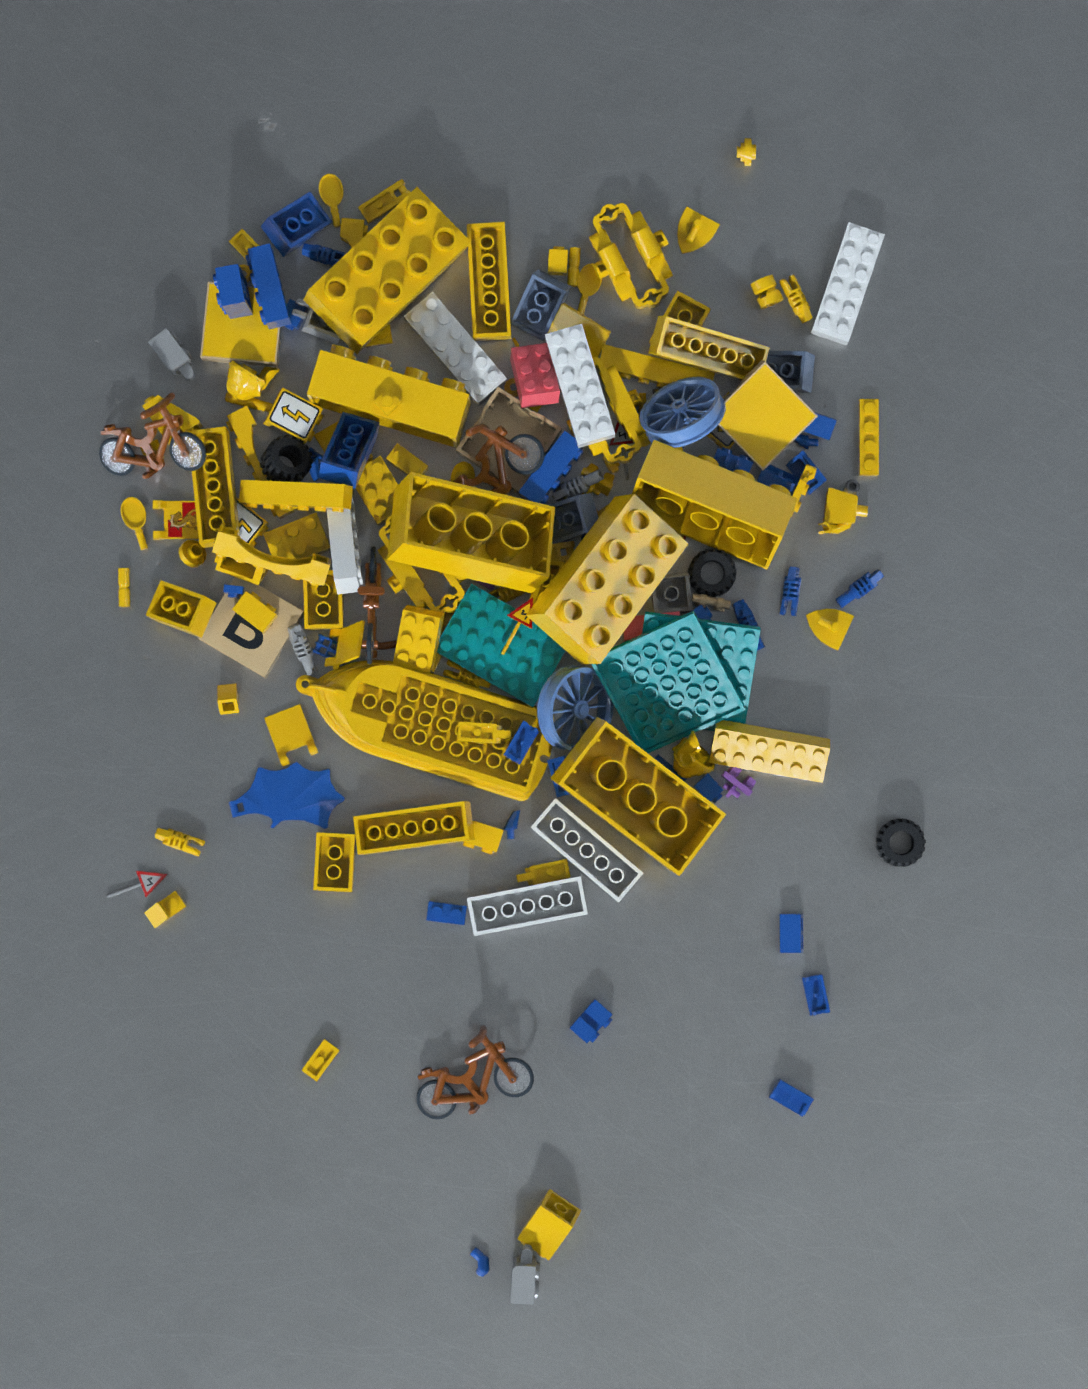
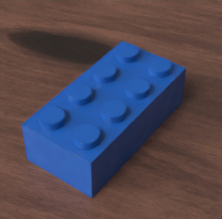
[245,243,292,330]
[213,264,253,319]
[318,412,380,489]
[518,430,584,505]

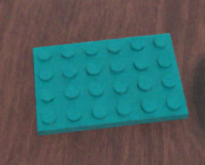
[437,583,566,707]

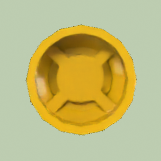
[750,275,783,309]

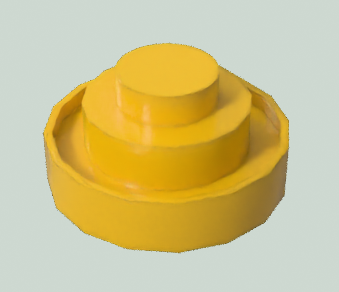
[736,138,756,166]
[179,540,207,568]

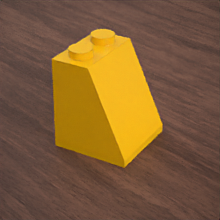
[142,395,203,447]
[517,1189,582,1260]

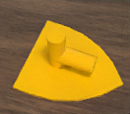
[677,207,720,254]
[806,609,854,651]

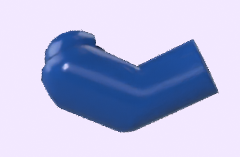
[470,1247,490,1277]

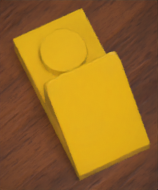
[144,891,187,928]

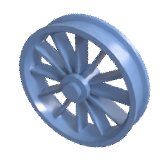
[639,377,726,448]
[537,665,614,751]

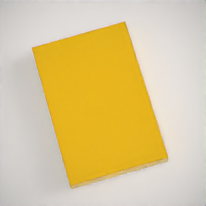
[547,303,611,358]

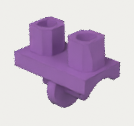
[721,767,756,799]

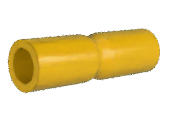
[567,247,581,287]
[118,568,130,607]

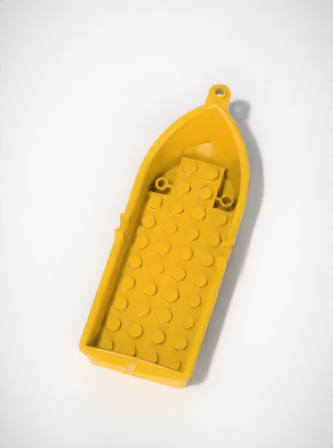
[296,660,554,801]

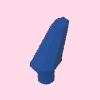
[794,434,818,450]
[308,450,319,482]
[503,810,520,839]

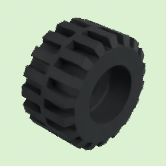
[260,435,313,482]
[688,548,737,597]
[876,818,926,867]

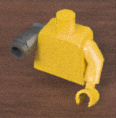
[818,479,868,534]

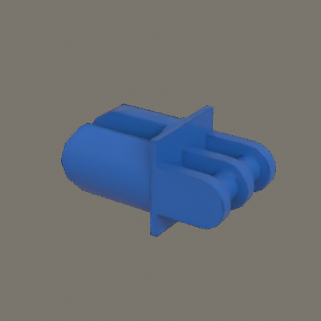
[312,633,345,665]

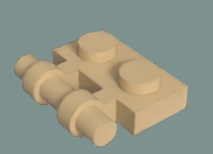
[692,593,731,612]

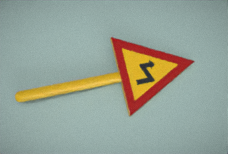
[501,597,533,655]

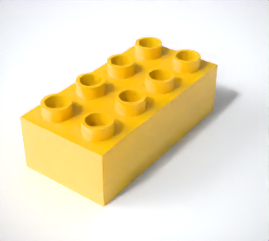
[303,187,471,355]
[307,344,471,448]
[632,440,798,570]
[387,472,555,593]
[526,494,688,664]
[550,717,726,876]

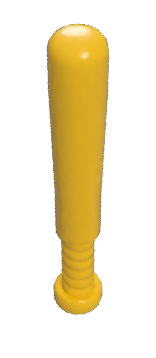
[225,391,273,412]

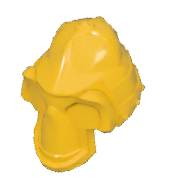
[226,360,280,400]
[672,730,715,778]

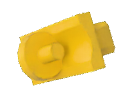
[580,463,615,496]

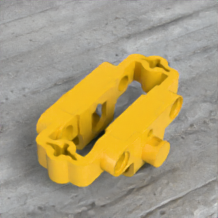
[589,203,673,309]
[566,357,646,465]
[377,516,467,613]

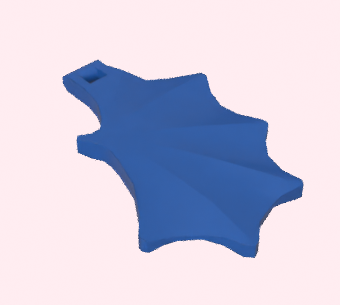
[229,762,345,829]

